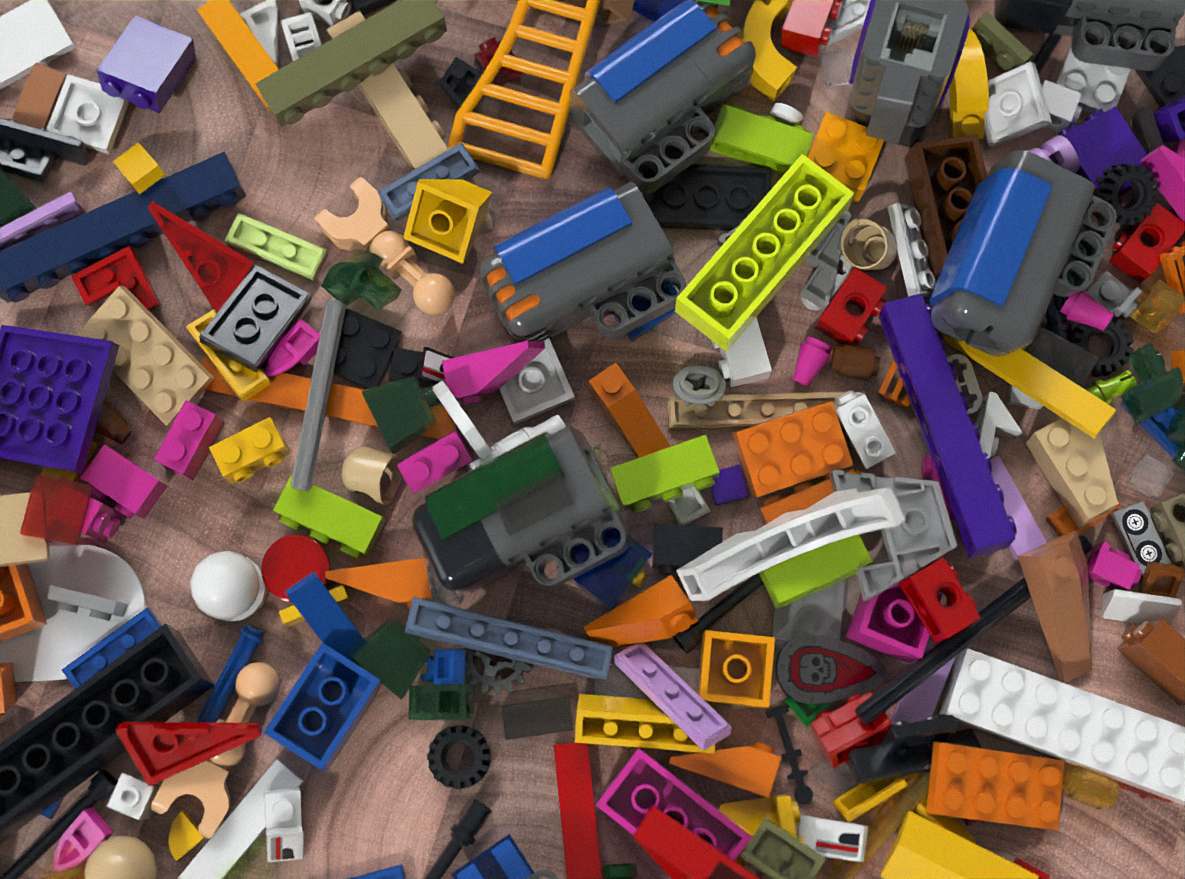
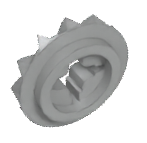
[672,365,726,409]

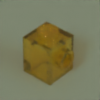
[1129,279,1185,334]

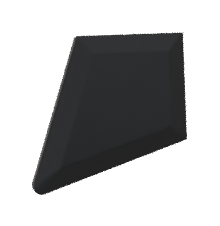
[439,57,483,112]

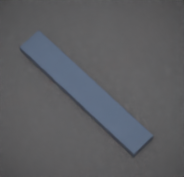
[404,597,613,681]

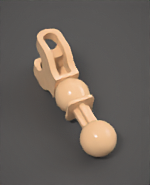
[314,177,455,315]
[151,662,280,839]

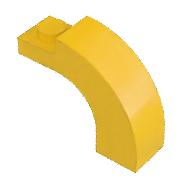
[742,0,797,103]
[949,28,989,139]

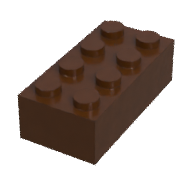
[904,134,987,278]

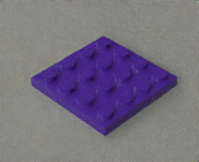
[0,325,120,474]

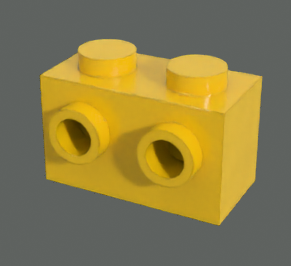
[209,417,292,483]

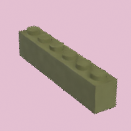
[255,0,447,127]

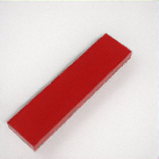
[553,742,602,879]

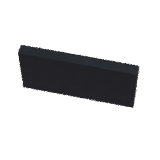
[643,164,772,231]

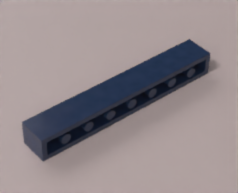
[0,152,246,303]

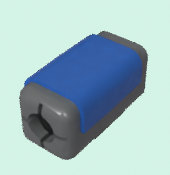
[929,150,1117,357]

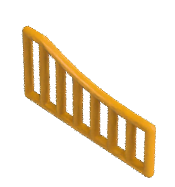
[447,0,601,179]

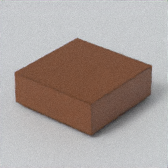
[1138,561,1185,598]

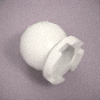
[190,551,268,623]

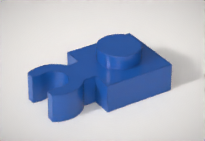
[420,649,467,686]

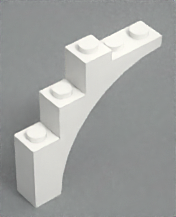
[676,487,905,601]

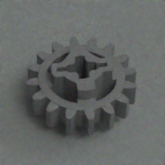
[463,647,532,695]

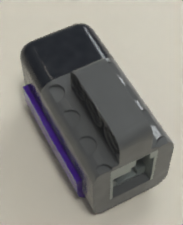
[845,0,970,147]

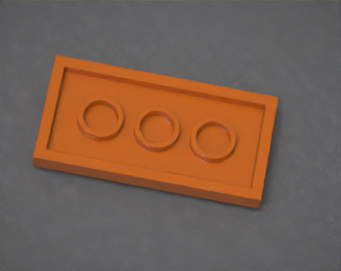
[926,742,1064,831]

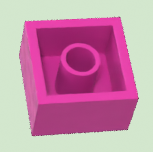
[846,583,942,663]

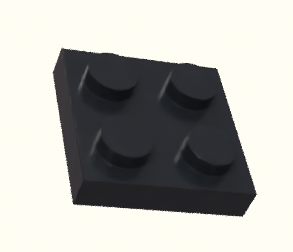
[333,308,403,392]

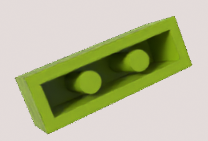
[709,104,814,175]
[610,435,720,513]
[273,474,386,559]
[759,534,873,610]

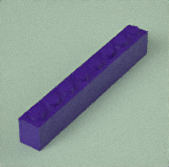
[879,293,1017,559]

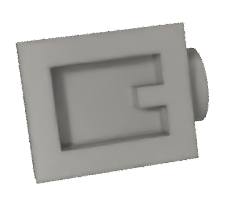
[1086,270,1142,321]

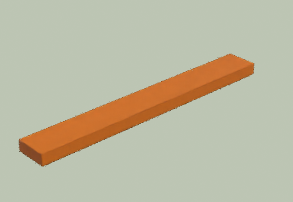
[201,356,458,440]

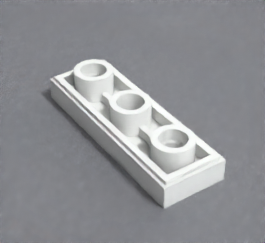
[887,203,936,301]

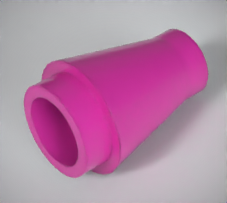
[1060,290,1114,332]
[791,336,831,388]

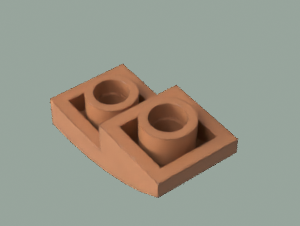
[12,62,67,130]

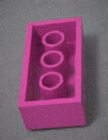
[596,747,752,860]

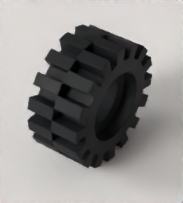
[1093,163,1159,225]
[1069,317,1134,377]
[427,725,491,789]

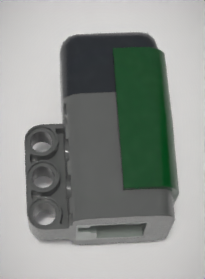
[412,425,632,592]

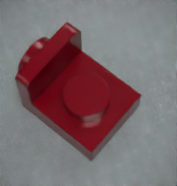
[474,37,523,86]

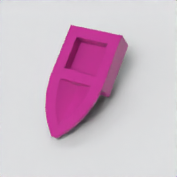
[265,319,320,377]
[53,807,114,871]

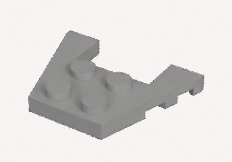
[717,211,851,311]
[830,470,957,601]

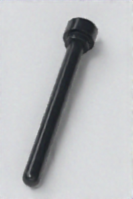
[672,573,764,654]
[0,769,118,879]

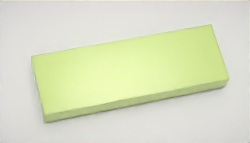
[224,213,328,281]

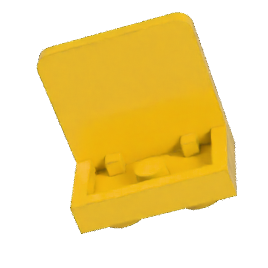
[719,794,804,865]

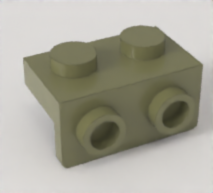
[972,11,1035,73]
[741,817,826,879]

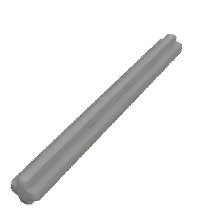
[291,300,346,491]

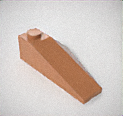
[1018,531,1092,683]

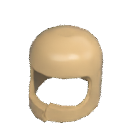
[841,218,897,272]
[341,447,402,505]

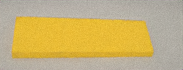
[879,811,1039,879]

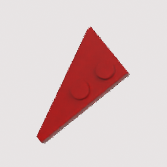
[148,201,254,313]
[116,722,262,786]

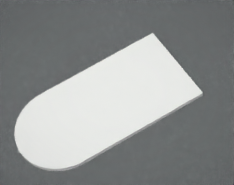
[0,545,147,683]

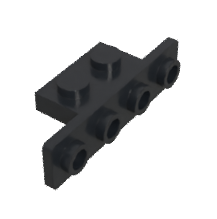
[0,118,89,183]
[848,715,982,784]

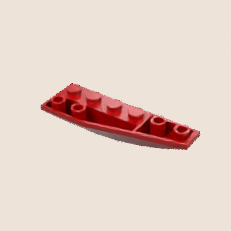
[633,805,763,879]

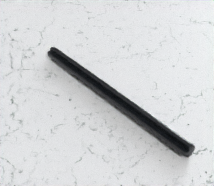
[855,535,1092,724]

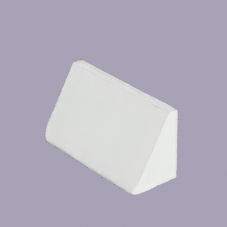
[1101,589,1182,625]

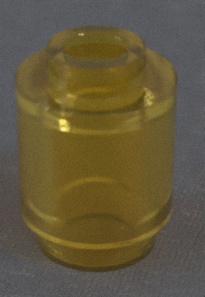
[1062,765,1119,810]

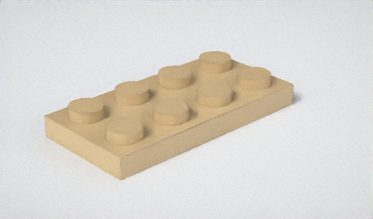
[77,286,215,426]

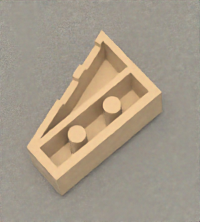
[1025,418,1118,528]

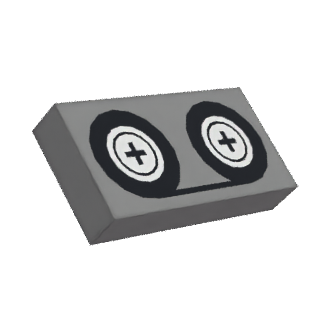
[1110,501,1171,575]

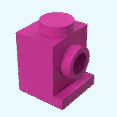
[1087,542,1142,591]

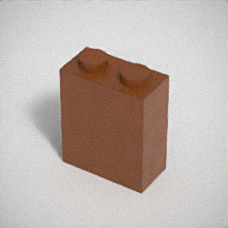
[1117,619,1185,706]

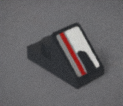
[388,347,455,389]

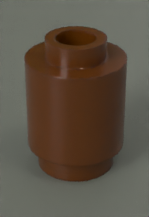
[830,343,880,382]

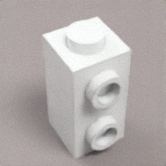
[834,390,896,469]

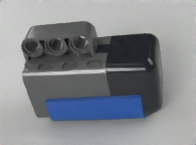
[994,0,1185,71]

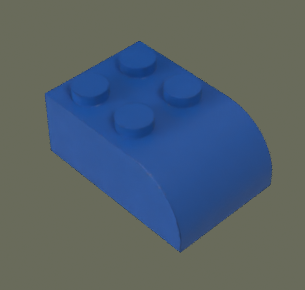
[263,643,382,771]

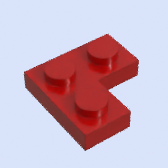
[71,246,162,311]

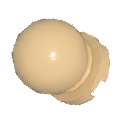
[84,836,157,879]

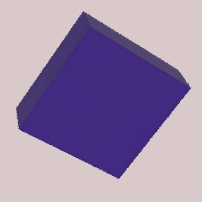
[710,465,749,506]

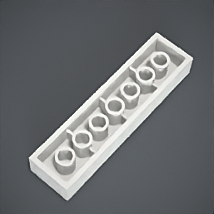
[937,648,1185,806]

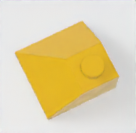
[403,179,493,264]

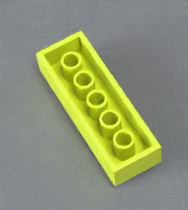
[675,154,855,352]

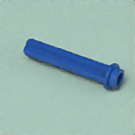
[197,624,265,723]

